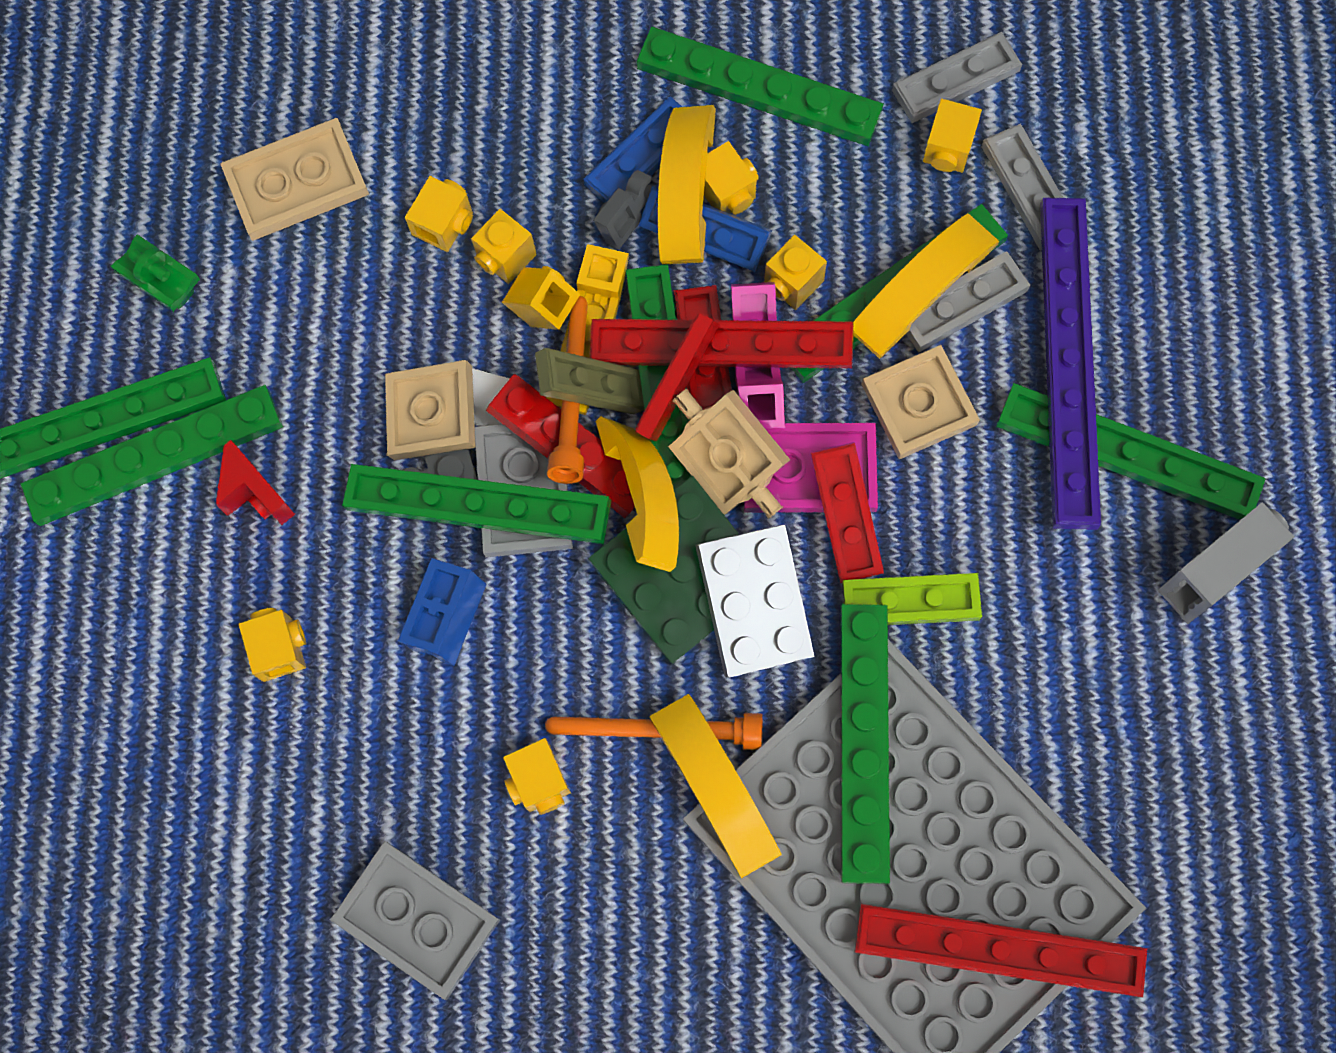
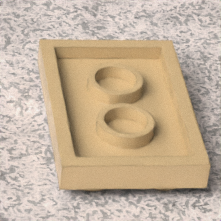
[220,118,369,241]

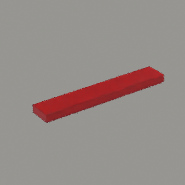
[590,319,854,369]
[854,904,1147,997]

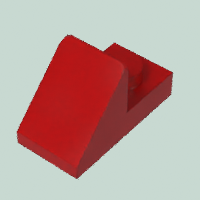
[216,440,295,525]

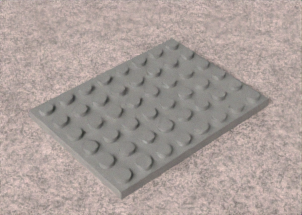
[683,639,1146,1053]

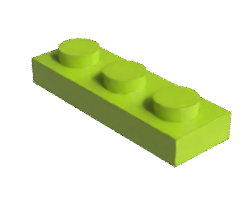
[842,573,982,625]

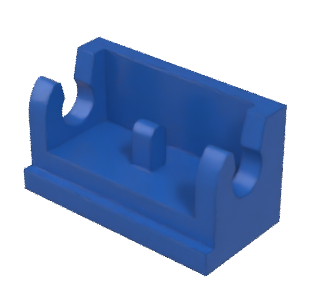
[398,558,487,666]

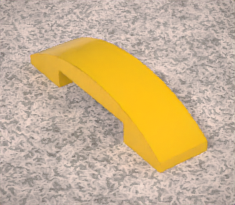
[658,105,716,264]
[853,213,999,359]
[545,244,629,415]
[595,416,679,572]
[649,694,782,879]

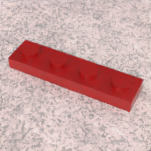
[485,373,635,518]

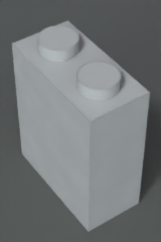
[1158,502,1295,624]

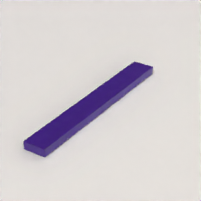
[1040,198,1101,530]

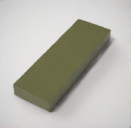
[535,348,644,415]

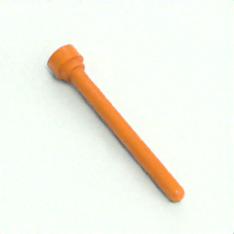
[547,296,588,484]
[545,713,763,750]

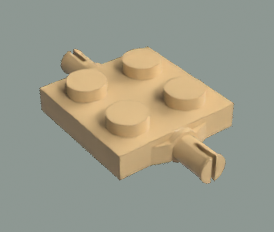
[668,389,790,519]

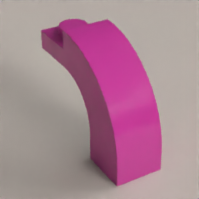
[731,282,785,429]

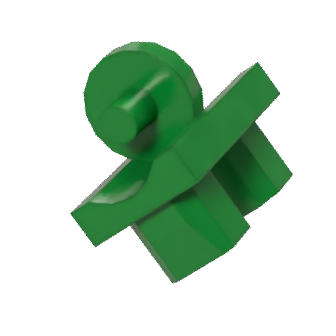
[111,234,200,312]

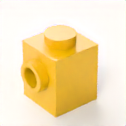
[923,98,982,173]
[704,141,759,215]
[405,176,473,252]
[471,209,537,284]
[764,234,827,310]
[502,266,580,330]
[239,608,306,682]
[503,738,571,815]

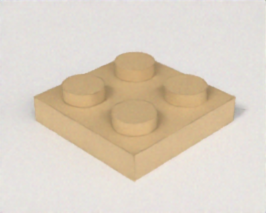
[861,345,980,459]
[385,360,475,460]

